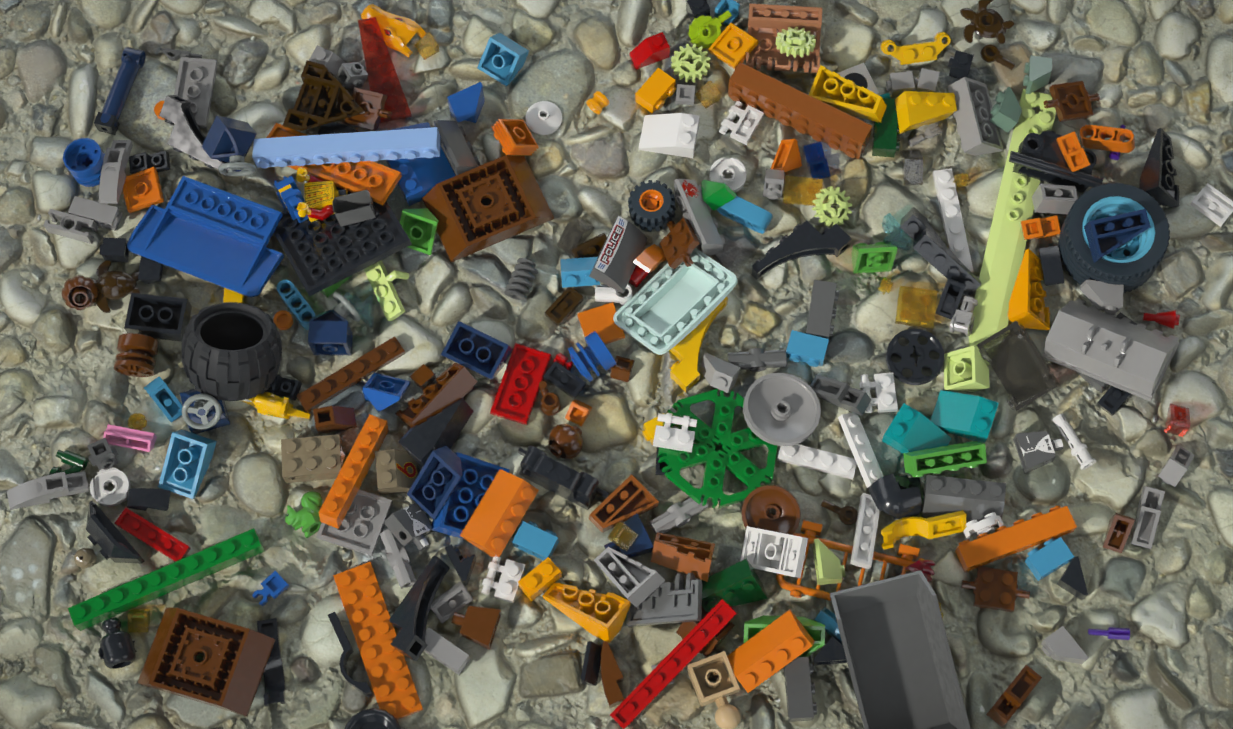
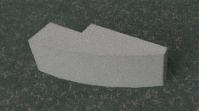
[1131,486,1165,549]

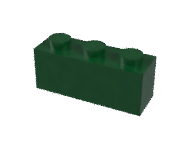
[872,98,900,158]

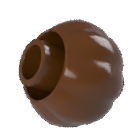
[61,275,99,311]
[548,424,583,459]

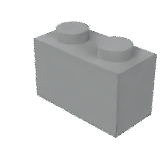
[1032,184,1078,214]

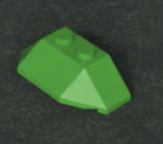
[744,615,825,657]

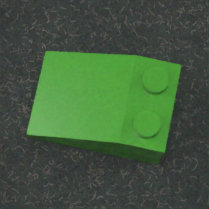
[851,242,897,274]

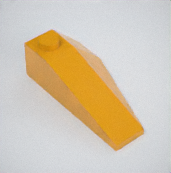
[1008,249,1050,330]
[543,582,631,643]

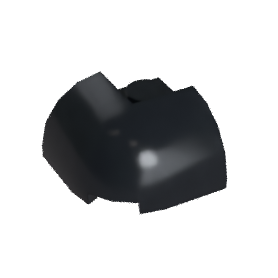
[868,474,921,519]

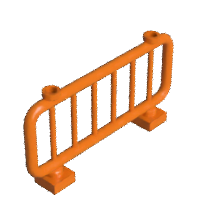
[776,520,920,601]

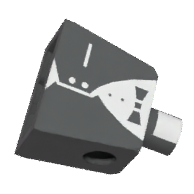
[1013,431,1063,474]
[384,503,432,551]

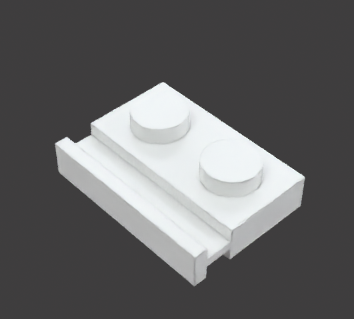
[1190,183,1233,227]

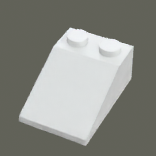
[638,113,699,158]

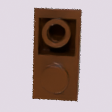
[313,406,357,434]

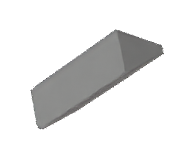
[430,582,474,623]

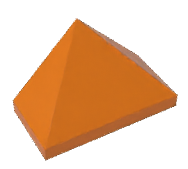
[771,139,802,172]

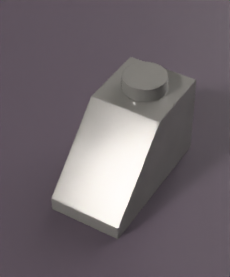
[309,45,346,79]
[1080,279,1124,314]
[700,353,740,393]
[1158,445,1194,487]
[1041,626,1089,664]

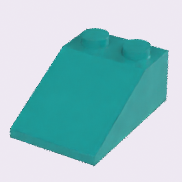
[930,390,999,444]
[882,403,952,453]

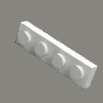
[838,413,884,488]
[777,444,857,480]
[850,493,880,569]

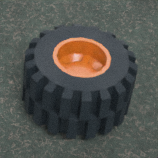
[628,180,676,232]

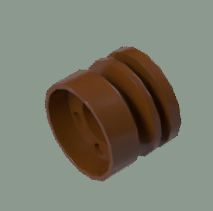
[114,333,159,377]

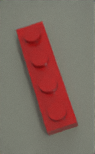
[114,507,191,562]

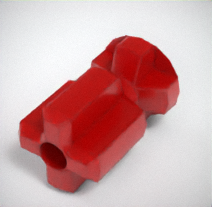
[554,353,574,371]

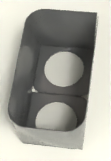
[332,190,376,226]

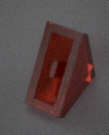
[1164,403,1191,437]

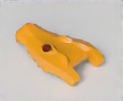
[361,4,428,58]

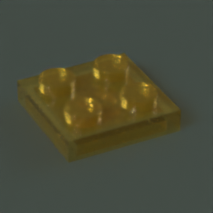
[895,286,938,329]

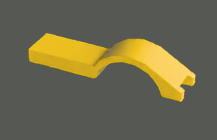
[881,510,967,550]

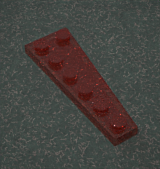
[358,17,412,123]

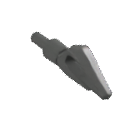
[160,48,202,61]

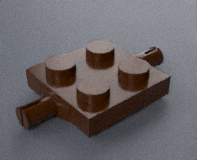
[1044,81,1100,122]
[344,87,392,131]
[659,217,700,269]
[961,566,1030,612]

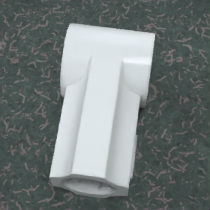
[595,284,633,305]

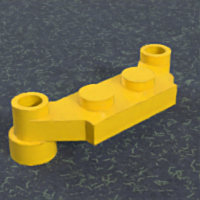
[880,32,951,65]

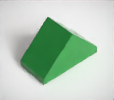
[701,180,737,211]

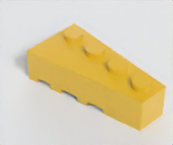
[809,65,887,123]

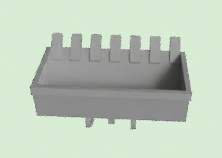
[1043,299,1179,402]

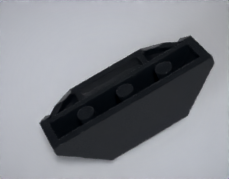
[86,500,145,564]

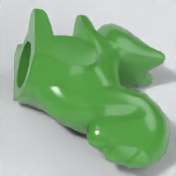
[285,491,323,538]

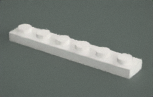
[933,168,973,273]

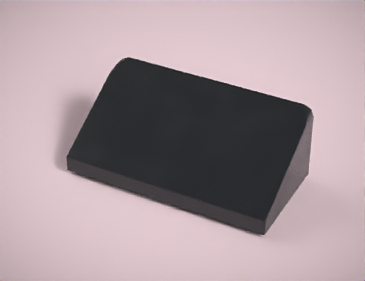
[138,256,163,284]
[581,641,602,686]

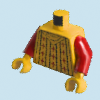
[296,167,348,222]

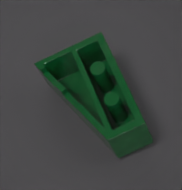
[701,558,768,613]

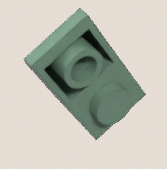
[1023,55,1052,94]
[989,87,1022,133]

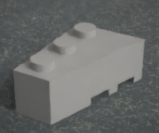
[594,547,666,607]

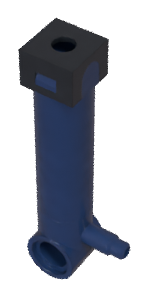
[94,47,146,135]

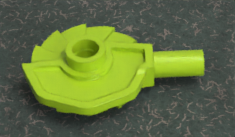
[688,10,732,49]

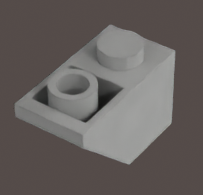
[763,169,784,200]

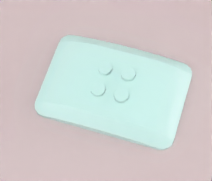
[613,248,737,355]

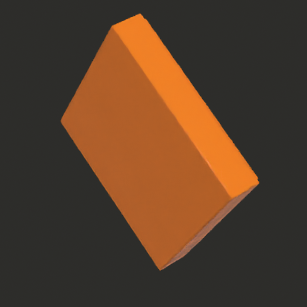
[122,167,164,213]
[577,302,625,344]

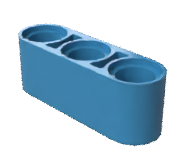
[717,196,773,234]
[277,280,316,330]

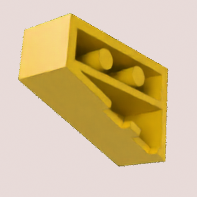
[895,91,957,134]

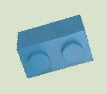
[560,257,600,288]
[786,330,829,367]
[512,521,559,561]
[1025,537,1074,581]

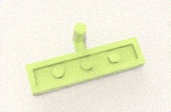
[364,260,409,321]

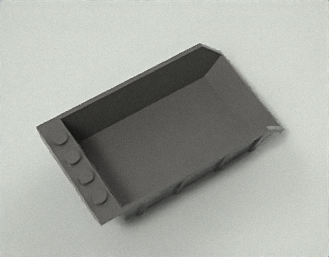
[830,570,971,729]

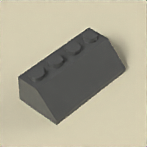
[922,475,1006,527]

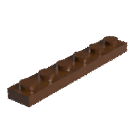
[297,336,405,413]

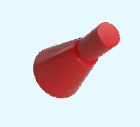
[1143,310,1180,329]

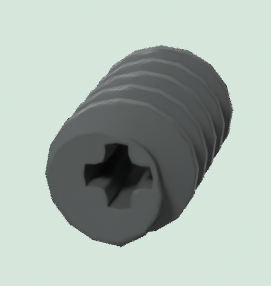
[504,258,538,301]

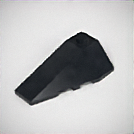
[1138,128,1180,207]
[398,398,474,468]

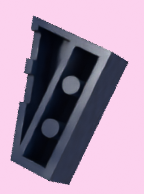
[1084,209,1151,263]

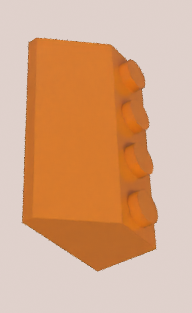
[460,469,539,557]
[727,609,815,693]

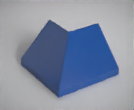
[447,82,485,123]
[362,372,411,412]

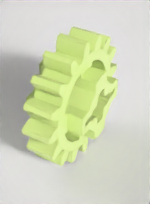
[775,27,816,58]
[671,44,710,83]
[812,186,852,227]

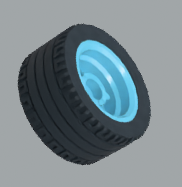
[1058,183,1170,294]

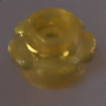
[953,174,971,187]
[878,277,893,295]
[128,413,147,431]

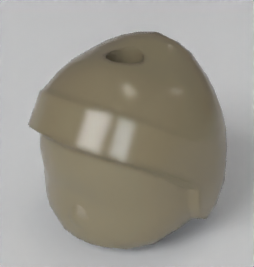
[74,548,97,569]

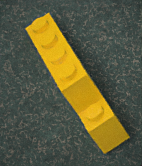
[669,296,728,392]

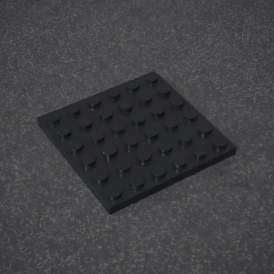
[274,186,412,297]

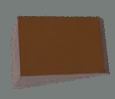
[1103,513,1135,553]

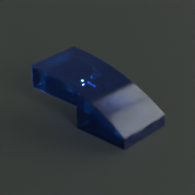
[802,142,831,181]

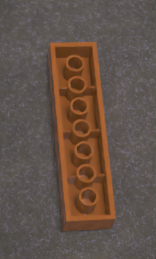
[728,62,872,159]

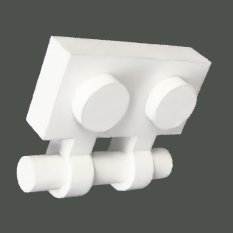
[719,101,764,145]
[859,373,898,413]
[653,413,697,453]
[481,557,526,603]

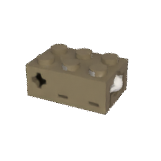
[281,434,345,483]

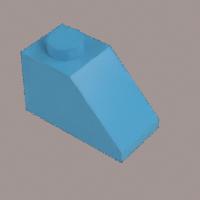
[144,376,183,423]

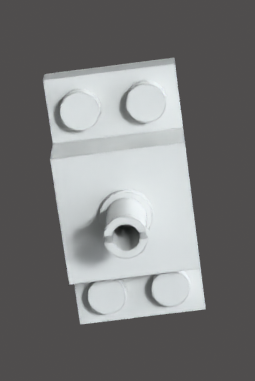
[740,526,808,578]

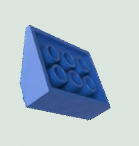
[386,122,456,206]
[432,452,510,539]

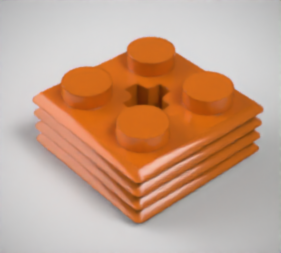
[492,119,539,156]

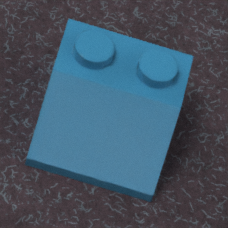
[477,33,529,86]

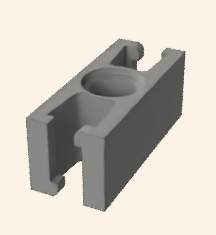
[68,196,122,231]
[43,209,98,244]
[424,627,471,675]

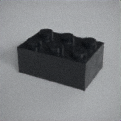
[124,293,192,342]

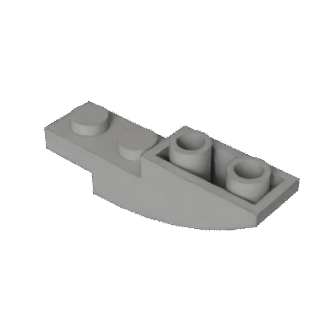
[99,140,133,204]
[7,471,89,510]

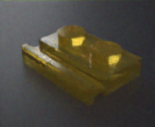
[783,176,823,206]

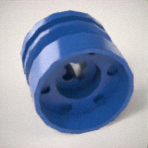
[63,138,105,187]
[568,331,617,382]

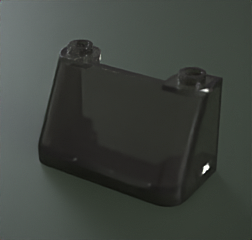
[977,321,1061,411]

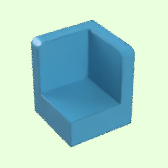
[714,0,740,26]

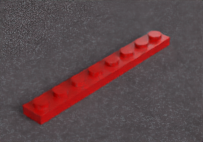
[610,599,737,729]

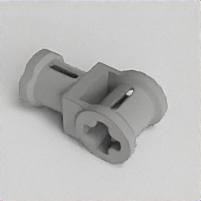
[950,296,978,336]

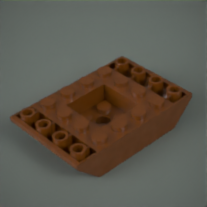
[422,155,554,262]
[138,607,275,717]

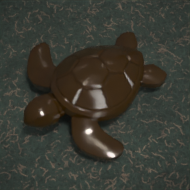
[960,0,1014,44]
[87,260,141,313]

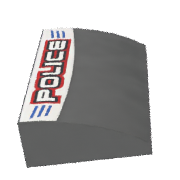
[589,216,648,293]

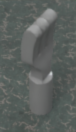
[908,123,943,147]

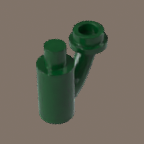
[49,450,89,475]

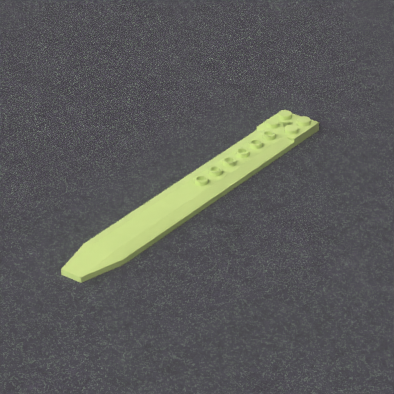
[969,89,1056,366]

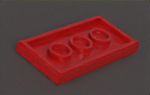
[490,343,552,425]

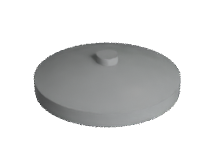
[743,373,821,446]

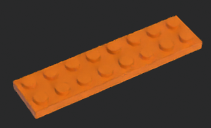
[266,123,402,205]
[333,562,423,720]

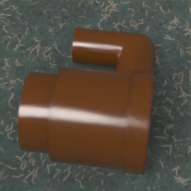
[539,381,561,416]

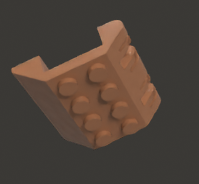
[746,3,822,73]

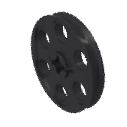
[886,328,944,385]

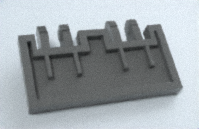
[627,573,702,627]

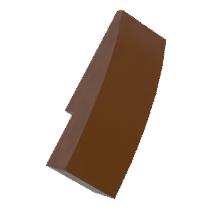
[601,641,624,708]
[986,665,1042,727]

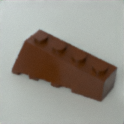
[395,362,477,428]

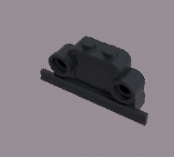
[1009,130,1103,193]
[518,446,609,510]

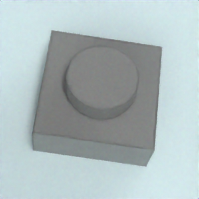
[675,84,695,105]

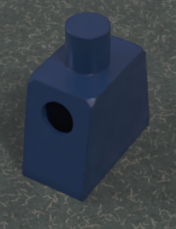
[604,514,653,558]

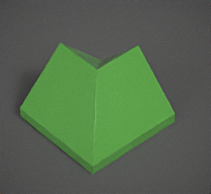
[400,208,438,255]

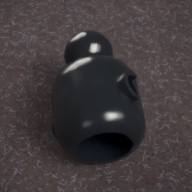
[98,618,137,669]

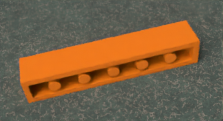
[318,414,389,529]
[955,505,1077,573]

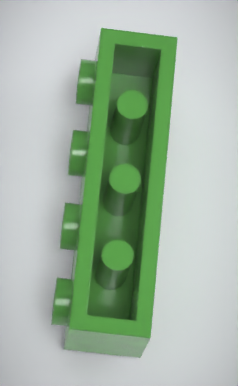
[903,441,987,477]

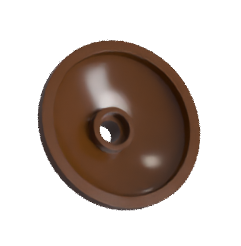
[742,485,801,535]

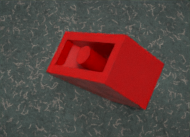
[629,32,670,70]

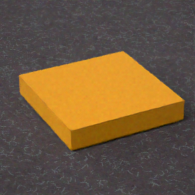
[708,22,759,69]

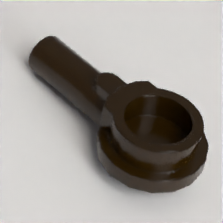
[980,45,1015,70]
[821,499,858,525]

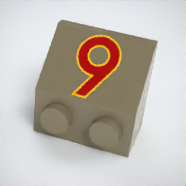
[375,449,418,495]

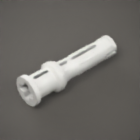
[1052,413,1096,470]

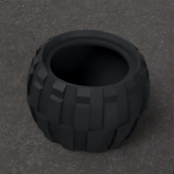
[181,302,282,401]

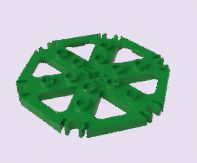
[657,389,777,509]

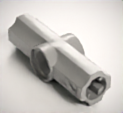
[649,497,708,534]
[380,529,416,589]

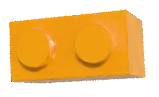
[635,68,676,114]
[518,557,562,602]

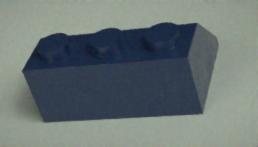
[441,321,512,380]
[407,446,463,520]

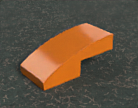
[1056,131,1090,172]
[1021,215,1060,240]
[634,244,666,273]

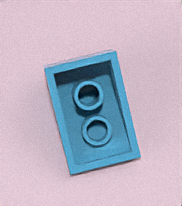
[158,429,217,499]

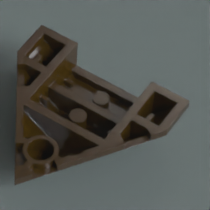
[283,60,365,131]

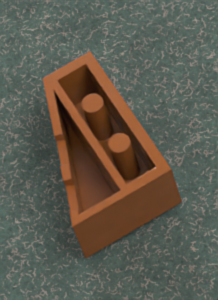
[589,474,659,533]
[651,532,715,582]

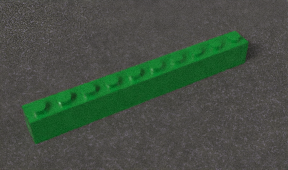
[68,528,265,631]

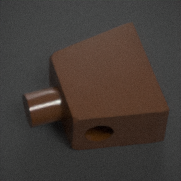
[451,606,502,650]

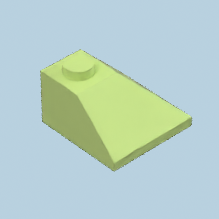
[943,346,990,392]
[812,539,845,585]

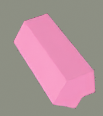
[103,424,157,452]

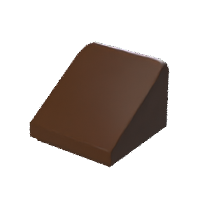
[610,356,635,382]
[409,364,436,390]

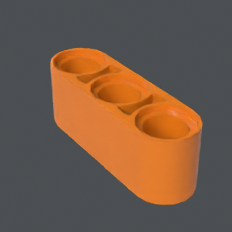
[1079,125,1135,153]

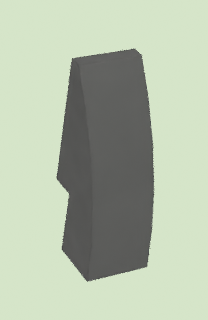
[810,374,871,415]

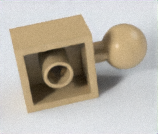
[687,651,741,729]

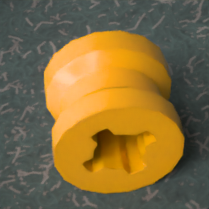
[586,91,609,114]

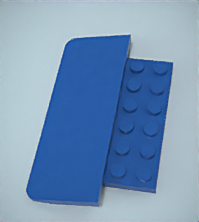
[127,176,284,297]

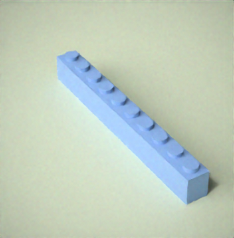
[252,127,441,168]

